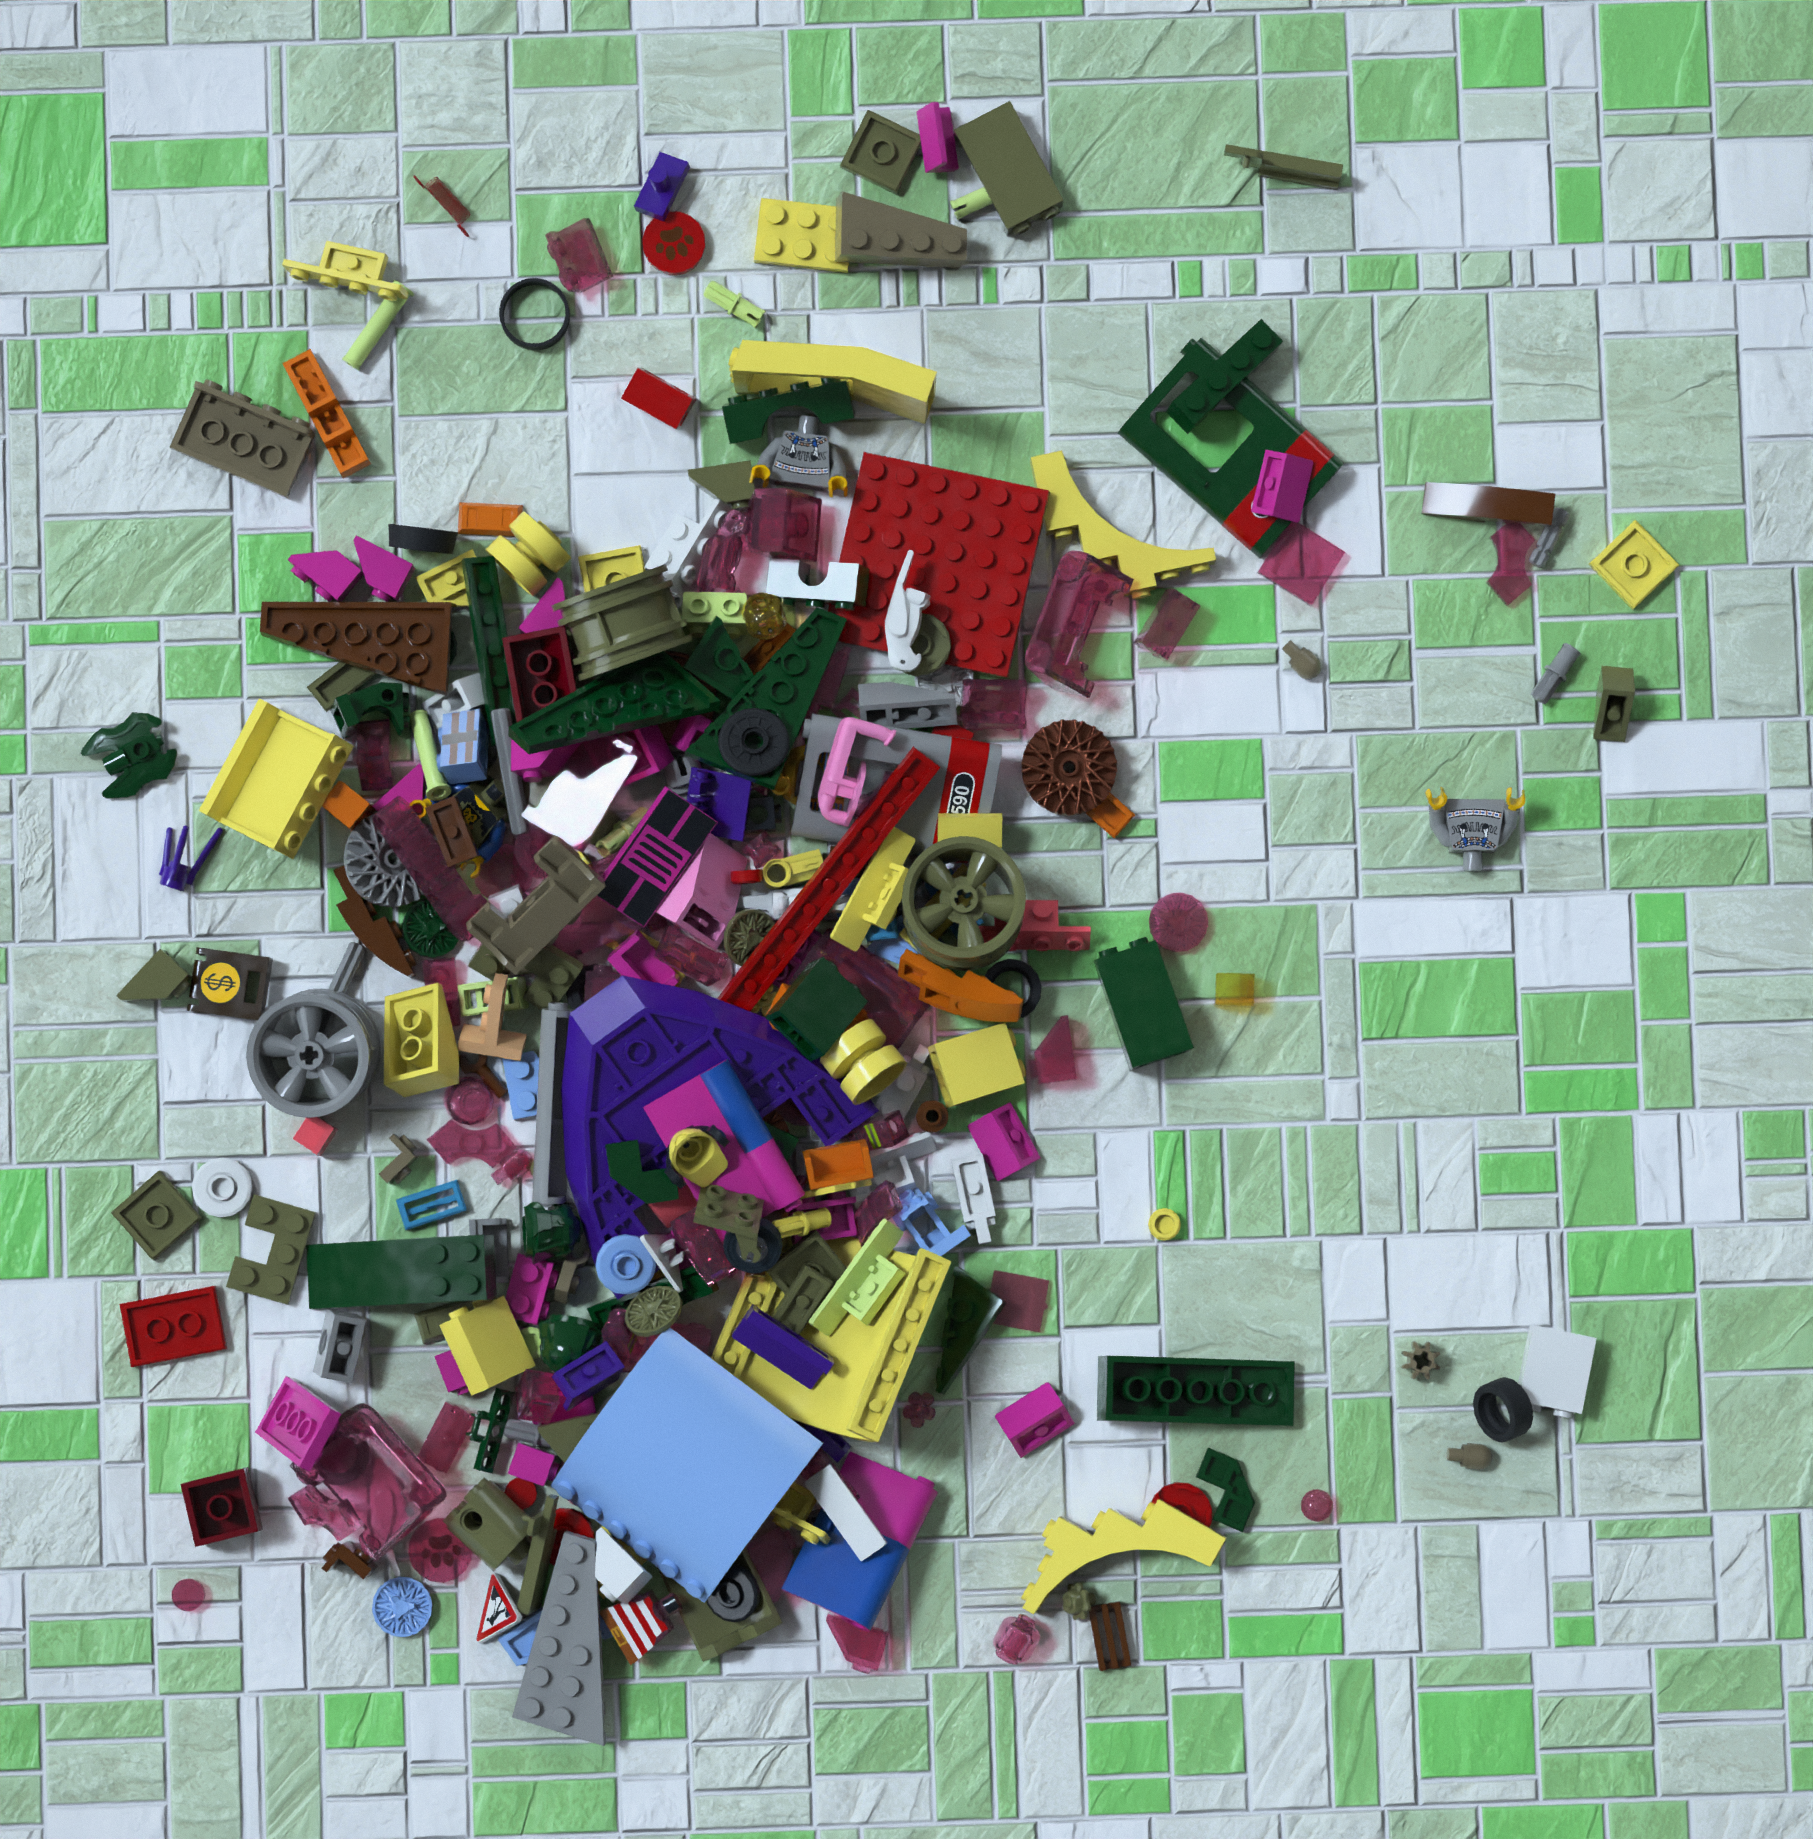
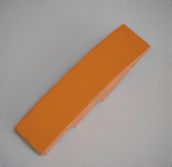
[282,349,371,479]

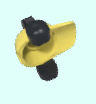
[664,1125,730,1189]

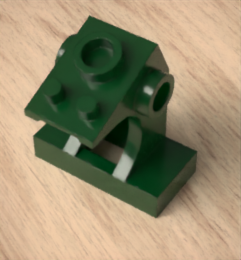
[330,682,410,739]

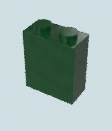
[765,957,868,1062]

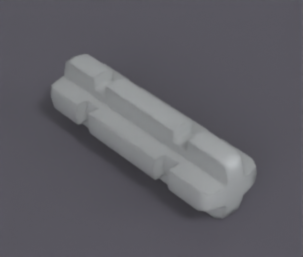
[1529,507,1570,568]

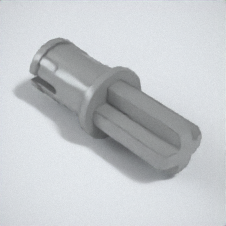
[1531,643,1581,704]
[504,1419,551,1448]

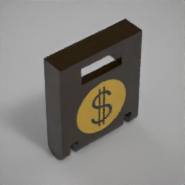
[187,947,273,1021]

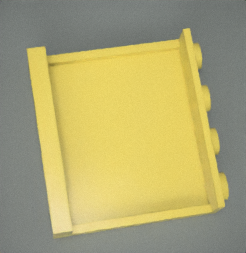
[199,698,354,859]

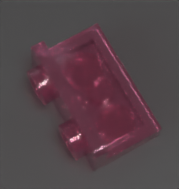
[545,218,613,292]
[960,679,1027,731]

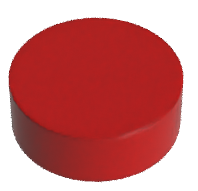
[730,869,763,884]
[504,1477,537,1510]

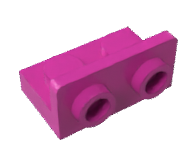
[505,1253,559,1325]

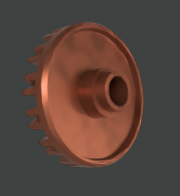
[1021,719,1117,816]

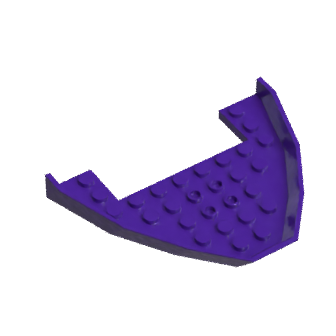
[561,975,879,1300]

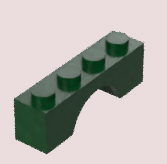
[1166,319,1283,434]
[722,378,855,444]

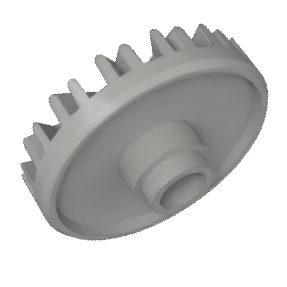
[344,811,440,907]

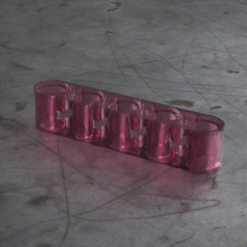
[372,796,482,942]

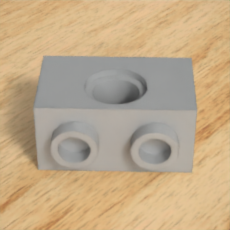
[313,1309,366,1383]

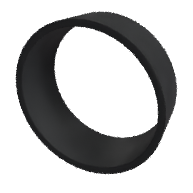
[388,524,458,554]

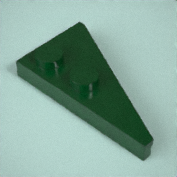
[936,1266,1007,1395]

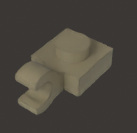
[554,1248,590,1304]

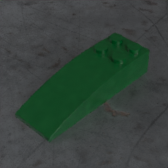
[306,1235,497,1309]
[1097,1355,1295,1426]

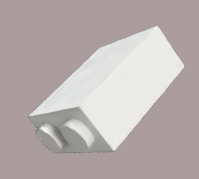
[1518,1325,1597,1419]

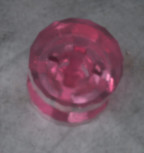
[741,831,782,869]

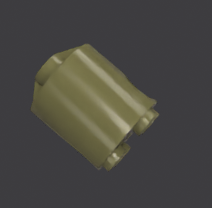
[443,1477,531,1572]

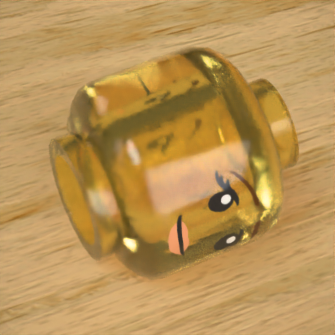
[741,592,787,640]

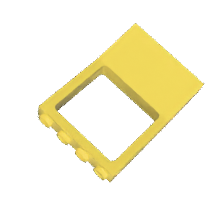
[728,340,937,424]

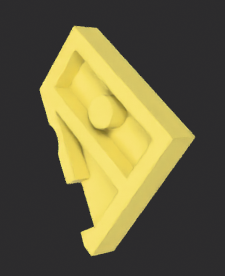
[415,549,476,607]

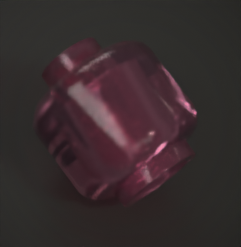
[993,1614,1040,1665]

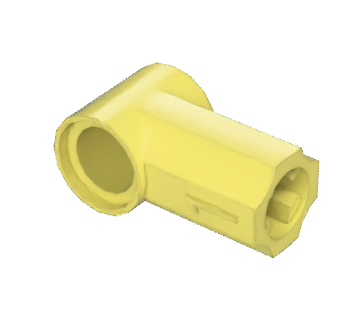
[762,849,823,890]

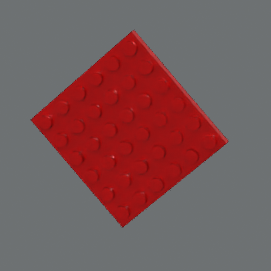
[828,452,1050,678]

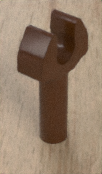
[459,1054,508,1099]

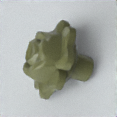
[1062,1582,1096,1620]

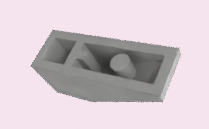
[858,682,958,729]

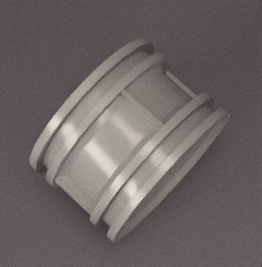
[246,988,381,1118]

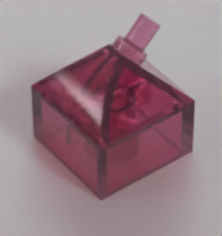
[731,488,822,562]

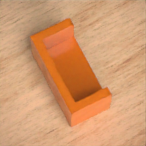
[322,781,376,831]
[802,1139,874,1190]

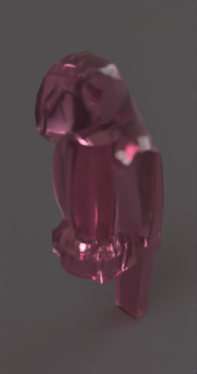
[697,509,752,592]

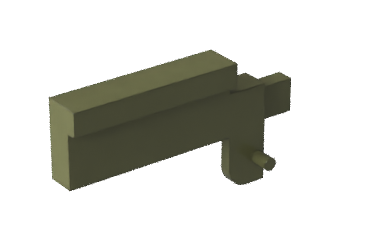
[1224,144,1343,190]
[517,1494,559,1615]

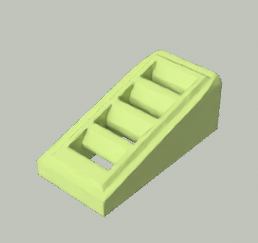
[457,977,529,1017]

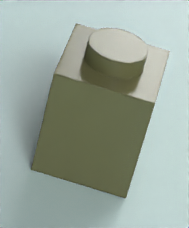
[688,460,757,511]
[1593,666,1635,742]
[116,949,192,1002]

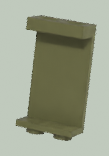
[954,101,1063,236]

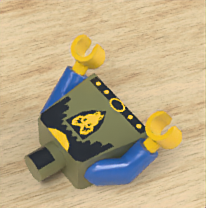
[408,779,508,879]

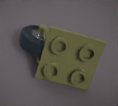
[693,1185,782,1273]

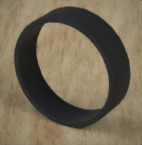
[499,278,570,350]

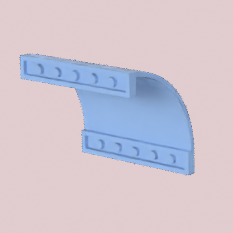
[550,1328,823,1603]

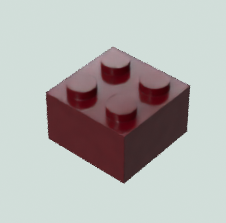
[180,1467,263,1547]

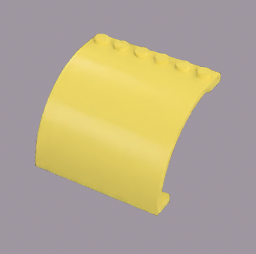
[711,1216,951,1442]

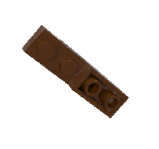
[333,865,418,978]

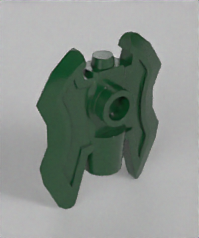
[81,712,177,798]

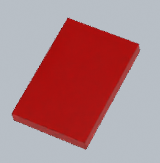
[120,1286,227,1367]

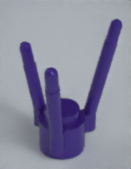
[159,825,223,892]

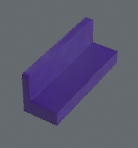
[732,1304,834,1389]

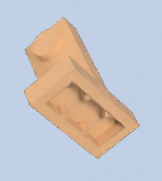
[458,973,527,1061]

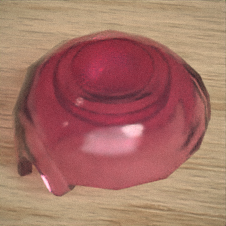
[443,1076,494,1125]

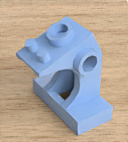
[891,1187,971,1256]

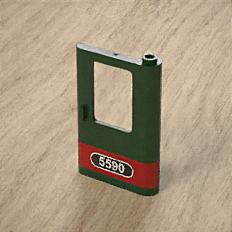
[1118,338,1344,559]

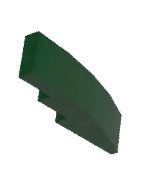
[587,1260,719,1336]

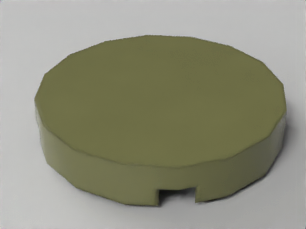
[887,613,952,677]

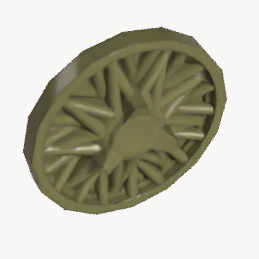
[723,909,775,967]
[625,1286,683,1337]

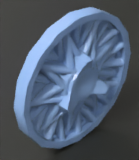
[595,1234,656,1295]
[372,1576,433,1637]

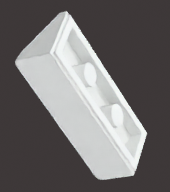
[804,1463,887,1561]

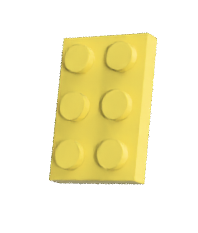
[754,198,849,273]

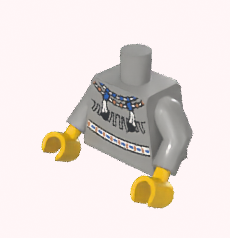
[749,415,848,497]
[1425,787,1525,871]

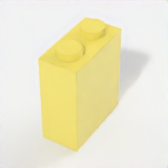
[927,1022,1026,1109]
[439,1295,536,1396]

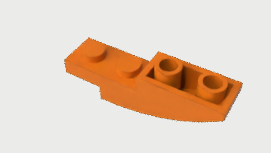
[898,949,1024,1022]

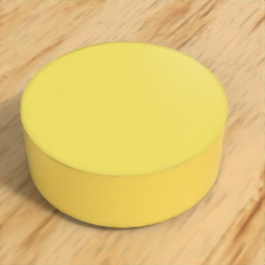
[1148,1208,1181,1241]

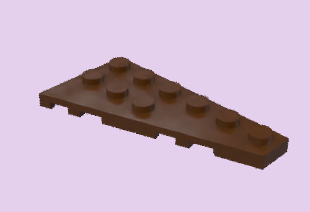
[260,602,453,696]

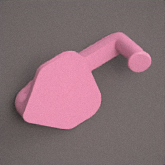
[818,717,896,827]

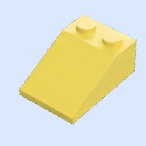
[384,982,459,1097]

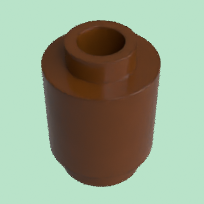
[916,1100,948,1133]

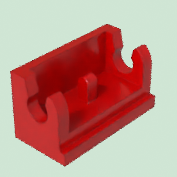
[621,368,697,429]

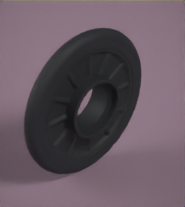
[718,708,789,776]

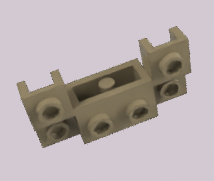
[466,834,606,975]

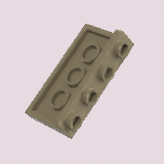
[170,379,315,498]

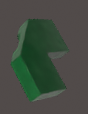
[605,1139,679,1204]
[1195,1448,1255,1532]

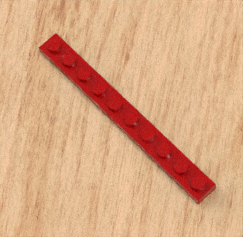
[717,746,940,1011]

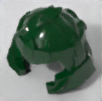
[522,1202,583,1265]
[538,1314,606,1373]

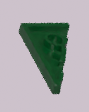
[683,616,754,701]

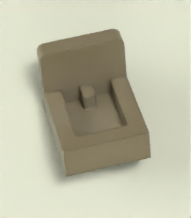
[379,1134,418,1184]

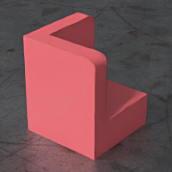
[293,1117,338,1156]

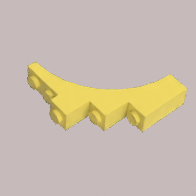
[1030,451,1216,600]
[1021,1499,1227,1614]

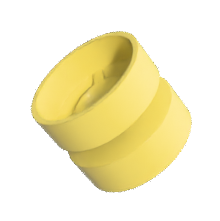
[485,511,571,597]
[820,1019,907,1105]

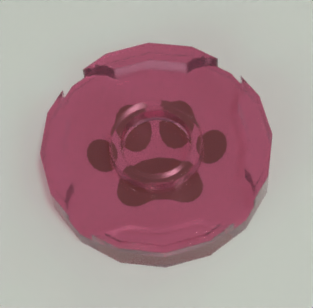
[408,1518,473,1583]

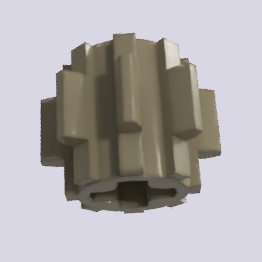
[1401,1341,1440,1380]

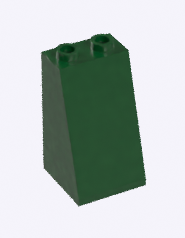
[1094,937,1194,1071]

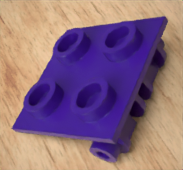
[687,767,752,842]

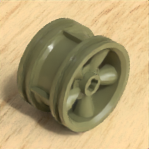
[551,565,693,681]
[902,836,1026,971]

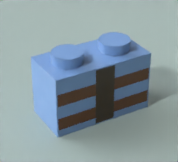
[436,709,489,784]

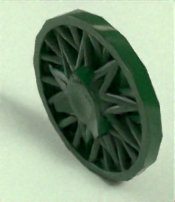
[402,898,462,958]

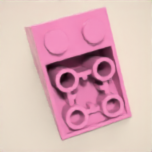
[655,833,748,950]

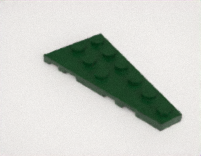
[685,607,847,790]
[508,651,721,755]

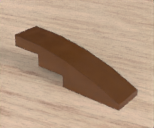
[1421,482,1556,527]

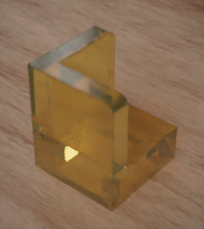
[1213,973,1255,1008]

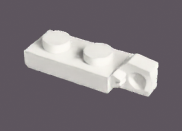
[870,1044,930,1132]
[951,1153,996,1245]

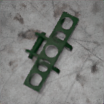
[465,1387,515,1474]

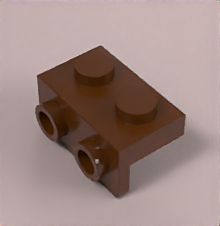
[321,1541,378,1579]

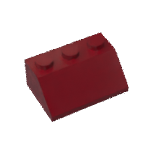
[502,625,577,722]

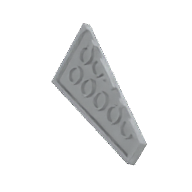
[512,1530,606,1746]

